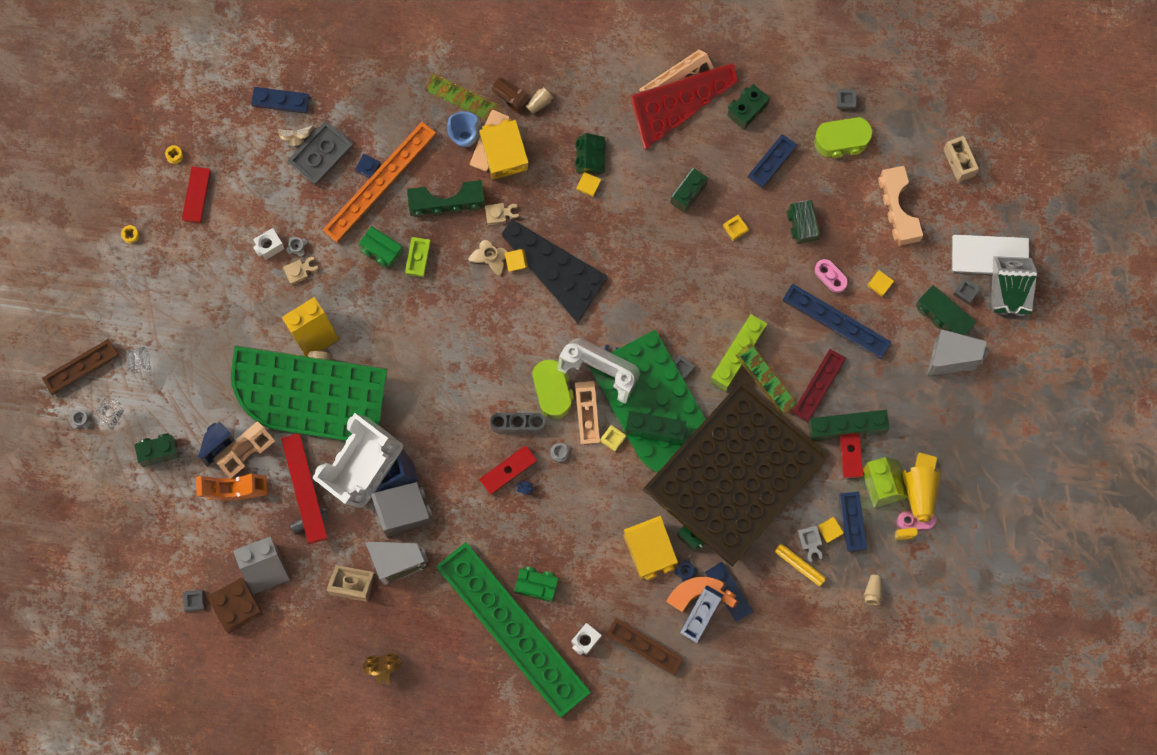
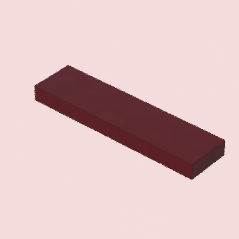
[792,349,846,423]

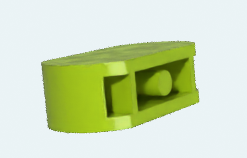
[814,117,872,158]
[532,360,574,419]

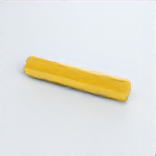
[775,544,826,586]

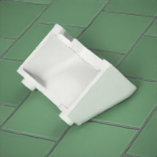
[557,338,640,404]

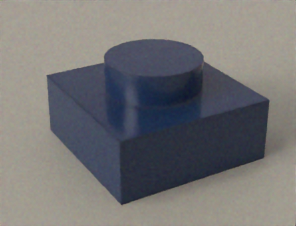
[355,154,381,178]

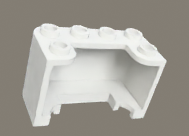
[313,413,403,508]

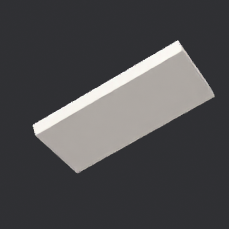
[952,235,1029,275]

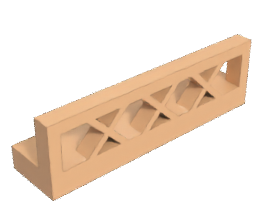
[639,50,714,92]

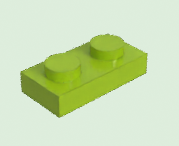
[405,237,431,278]

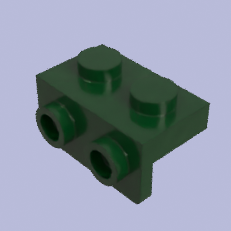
[575,133,605,174]

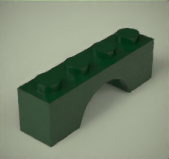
[407,180,485,218]
[808,410,890,442]

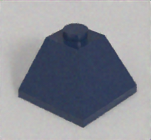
[198,421,235,467]
[375,449,419,492]

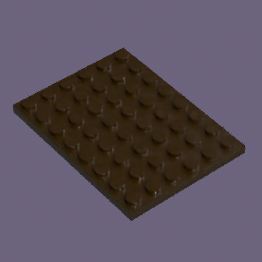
[643,381,830,567]

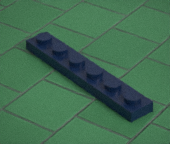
[782,283,891,359]

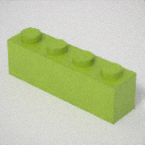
[710,314,767,392]

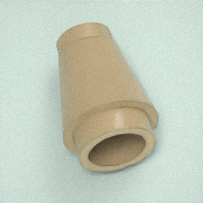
[526,87,553,114]
[863,575,883,606]

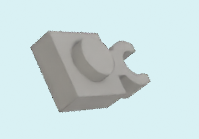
[797,525,822,562]

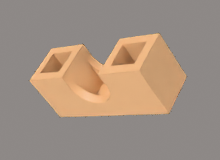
[213,421,275,479]

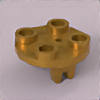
[362,653,402,685]

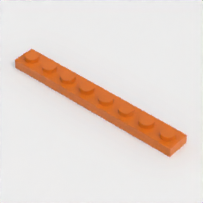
[323,122,436,244]

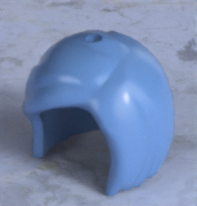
[447,111,482,147]

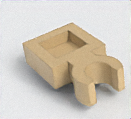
[485,203,519,225]
[283,257,319,286]

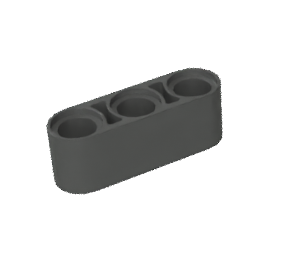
[490,413,546,434]

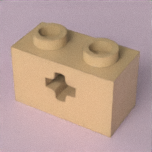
[943,136,979,182]

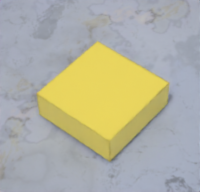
[600,425,627,452]

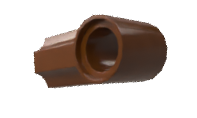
[492,77,530,113]

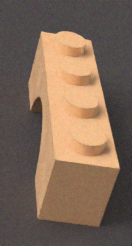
[878,166,923,246]

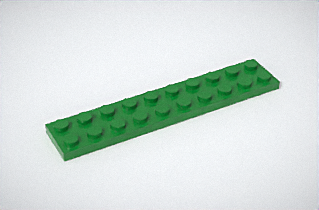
[435,542,591,719]

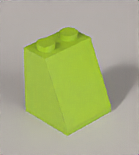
[863,457,908,508]

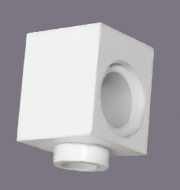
[253,228,285,260]
[571,623,602,656]

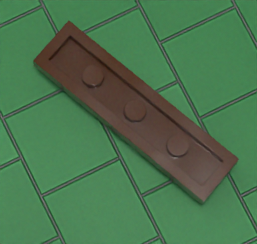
[42,339,119,396]
[606,618,684,676]

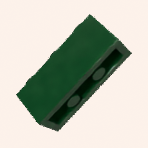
[916,285,976,336]
[625,411,687,444]

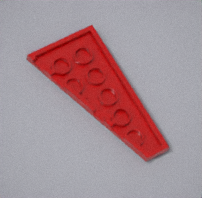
[630,63,738,149]

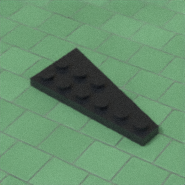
[501,219,607,324]

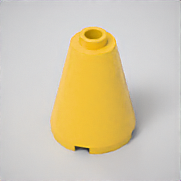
[902,466,941,523]

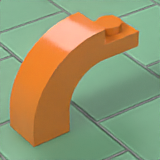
[196,474,267,501]
[666,577,739,613]

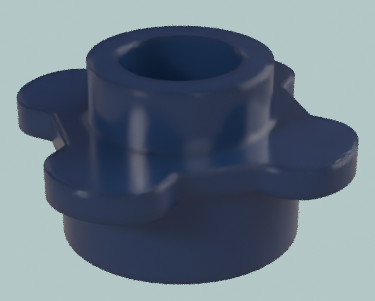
[516,480,536,495]
[674,560,698,582]

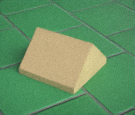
[327,565,374,602]

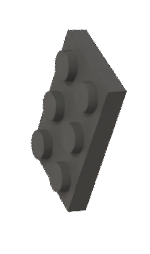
[287,121,353,186]

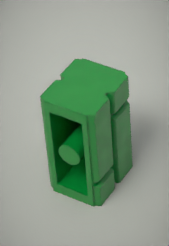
[359,226,404,268]
[514,566,559,603]

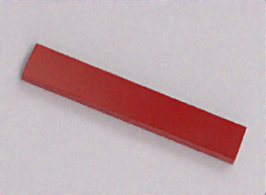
[281,433,328,545]

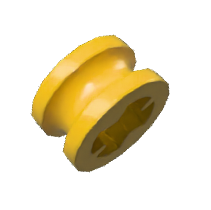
[165,145,183,164]
[121,225,140,244]

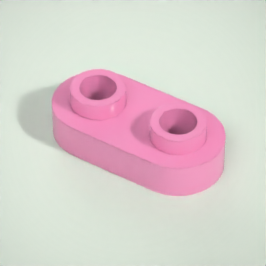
[815,259,847,293]
[897,511,937,531]

